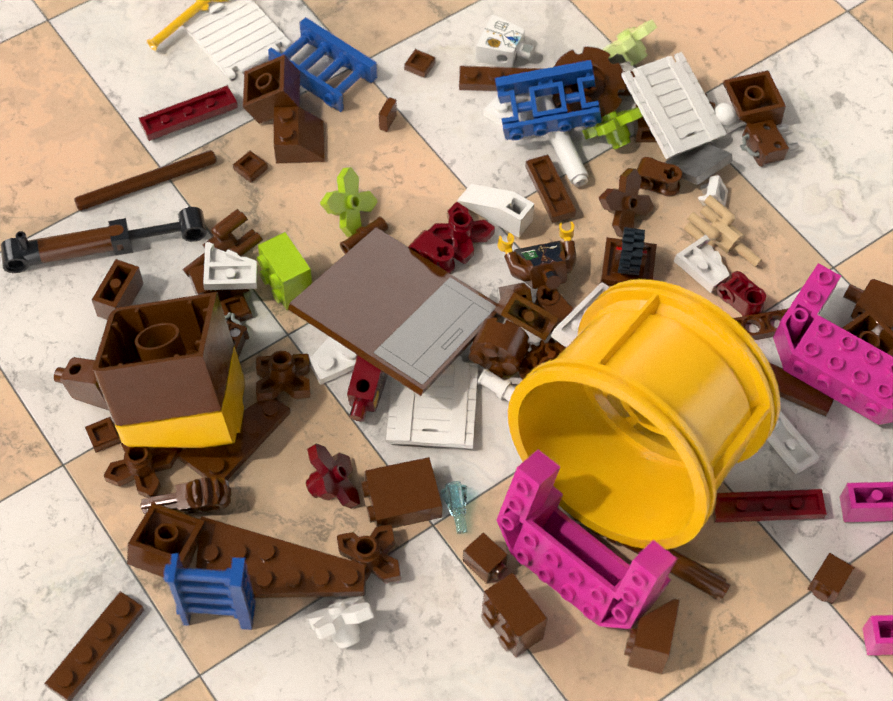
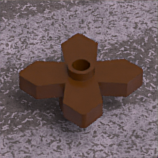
[599,168,654,236]
[256,350,310,401]
[103,443,178,498]
[337,525,401,583]

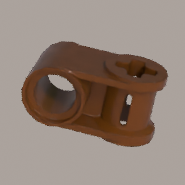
[637,157,682,197]
[534,285,574,333]

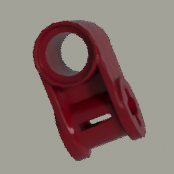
[408,230,455,273]
[716,271,766,316]

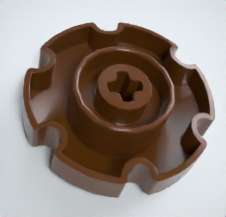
[552,46,626,121]

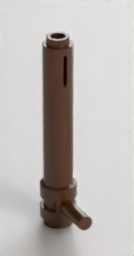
[592,530,730,600]

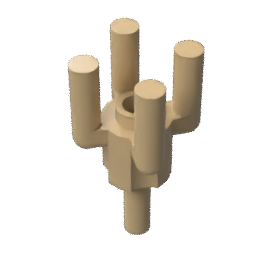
[684,195,762,267]

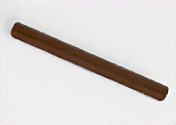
[74,150,217,211]

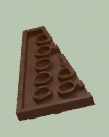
[196,516,367,598]

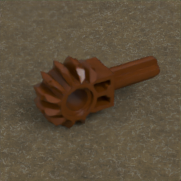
[140,477,232,515]

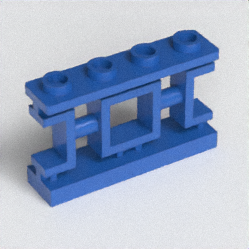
[495,60,602,141]

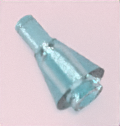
[440,481,468,534]

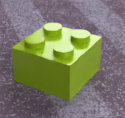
[257,232,312,310]

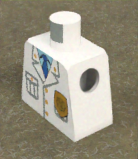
[475,15,534,67]

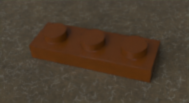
[525,154,576,223]

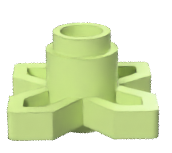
[602,19,657,65]

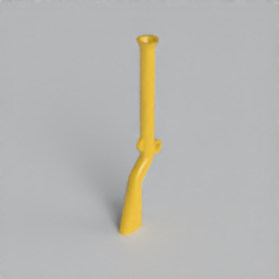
[146,0,228,51]

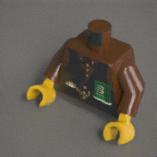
[497,221,577,289]

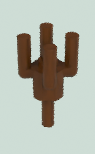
[182,209,263,277]

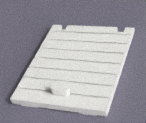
[182,0,292,80]
[621,52,727,159]
[386,355,478,449]

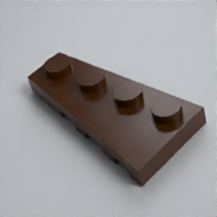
[177,398,291,481]

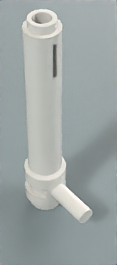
[504,93,589,187]

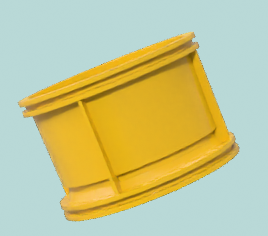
[508,279,780,549]

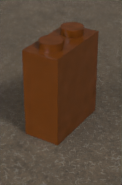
[361,457,442,528]

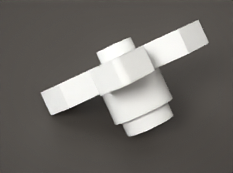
[306,596,374,648]

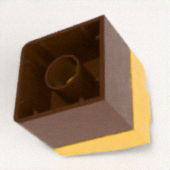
[93,292,245,448]

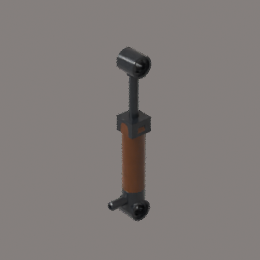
[1,207,207,273]

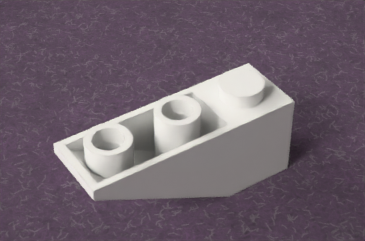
[457,184,534,238]

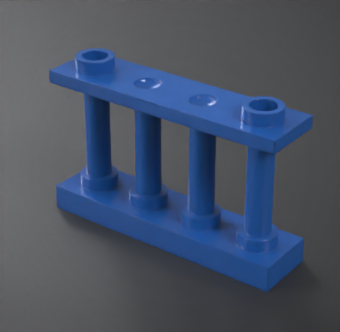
[268,17,377,112]
[164,553,256,630]

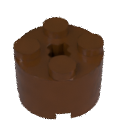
[468,318,530,378]

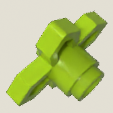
[582,107,643,149]
[320,167,377,237]

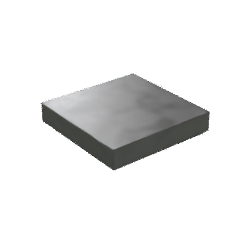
[665,143,733,185]

